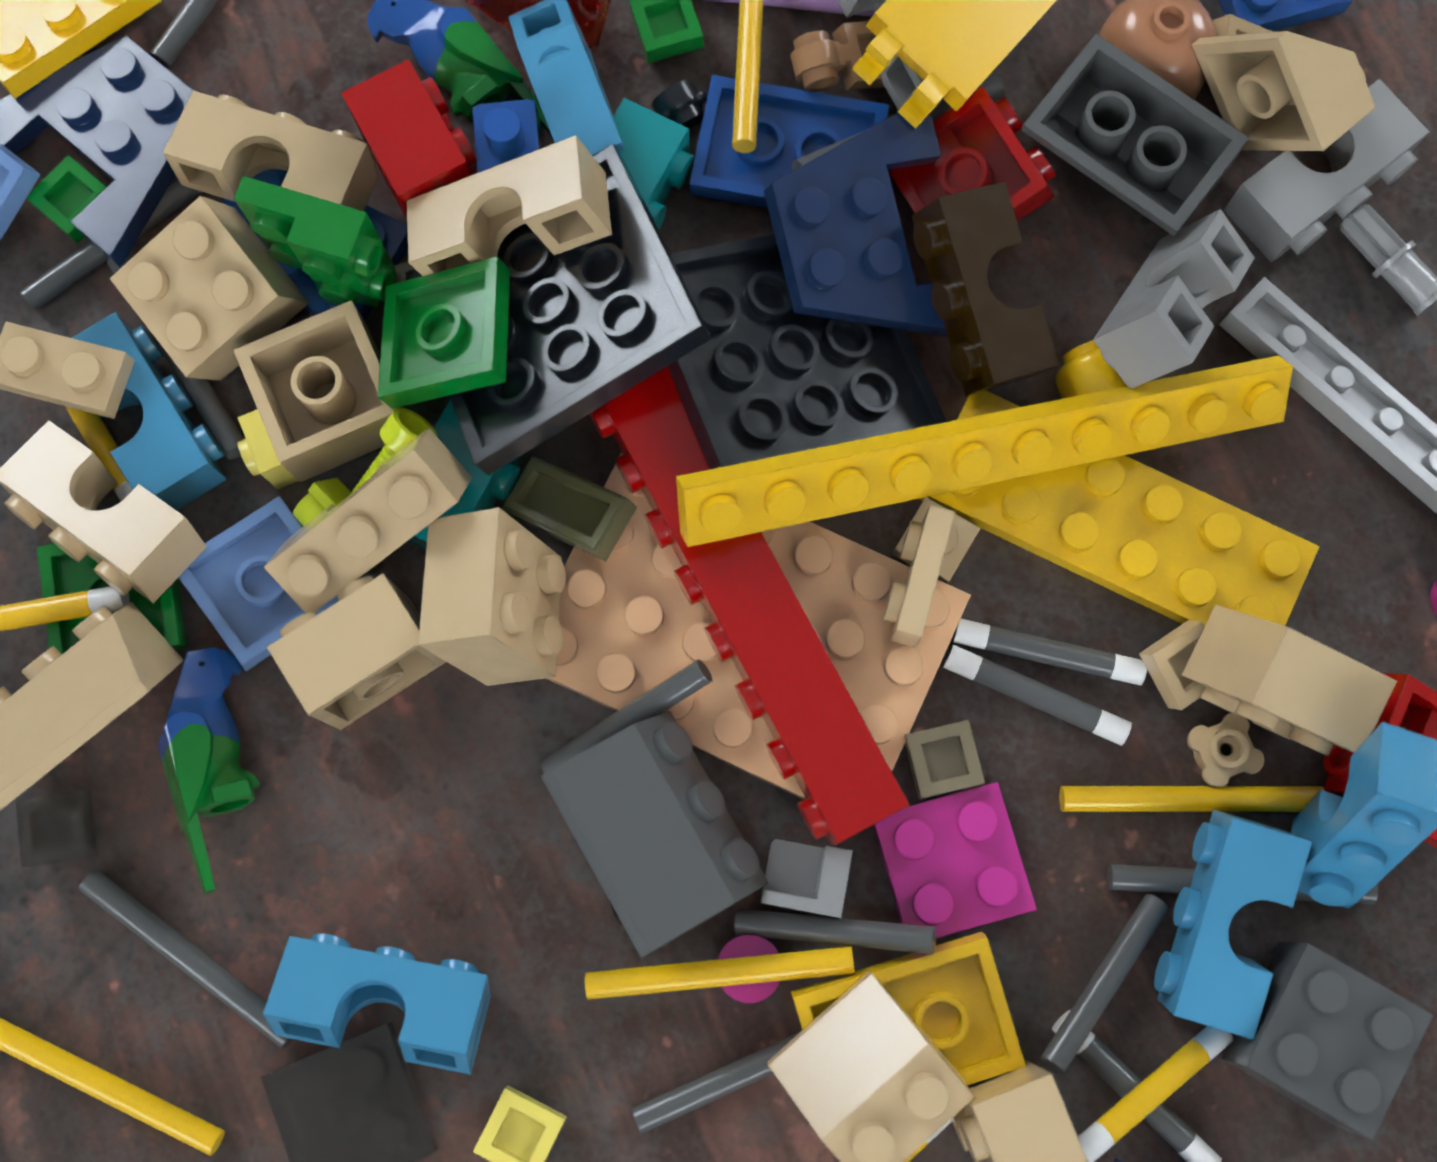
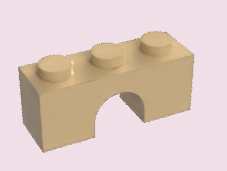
[163,90,379,211]
[406,135,612,276]
[0,421,207,604]
[263,428,472,613]

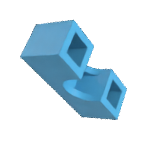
[72,312,228,511]
[1291,722,1437,909]
[1154,809,1312,1040]
[263,933,491,1075]

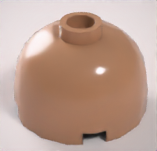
[1098,0,1218,100]

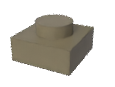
[904,720,985,800]

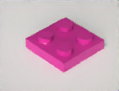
[873,782,1037,938]

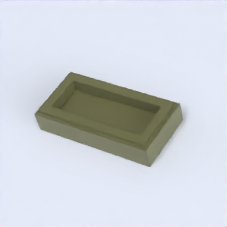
[501,455,637,562]

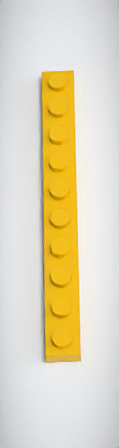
[676,355,1293,547]

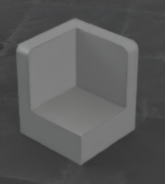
[760,839,853,918]

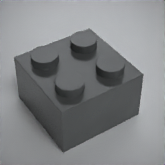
[1222,942,1433,1140]

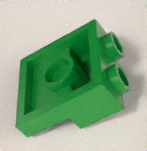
[234,176,396,308]

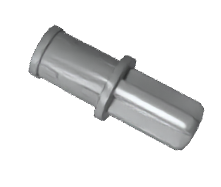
[1339,204,1437,316]

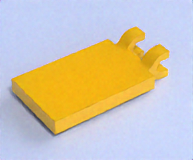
[852,0,1057,129]

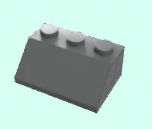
[1021,34,1249,236]
[541,711,769,958]

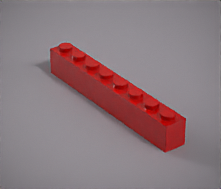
[590,367,910,847]

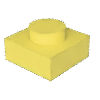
[237,409,298,489]
[473,1085,568,1162]

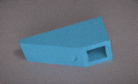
[508,0,625,156]

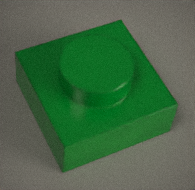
[629,0,704,64]
[26,155,107,244]

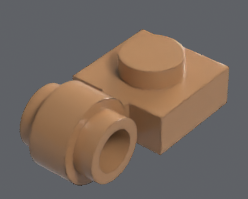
[790,21,885,92]

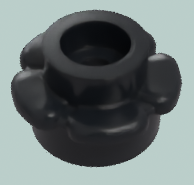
[651,79,708,130]

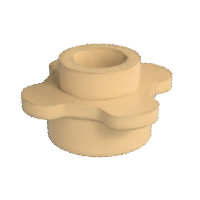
[1187,713,1264,787]

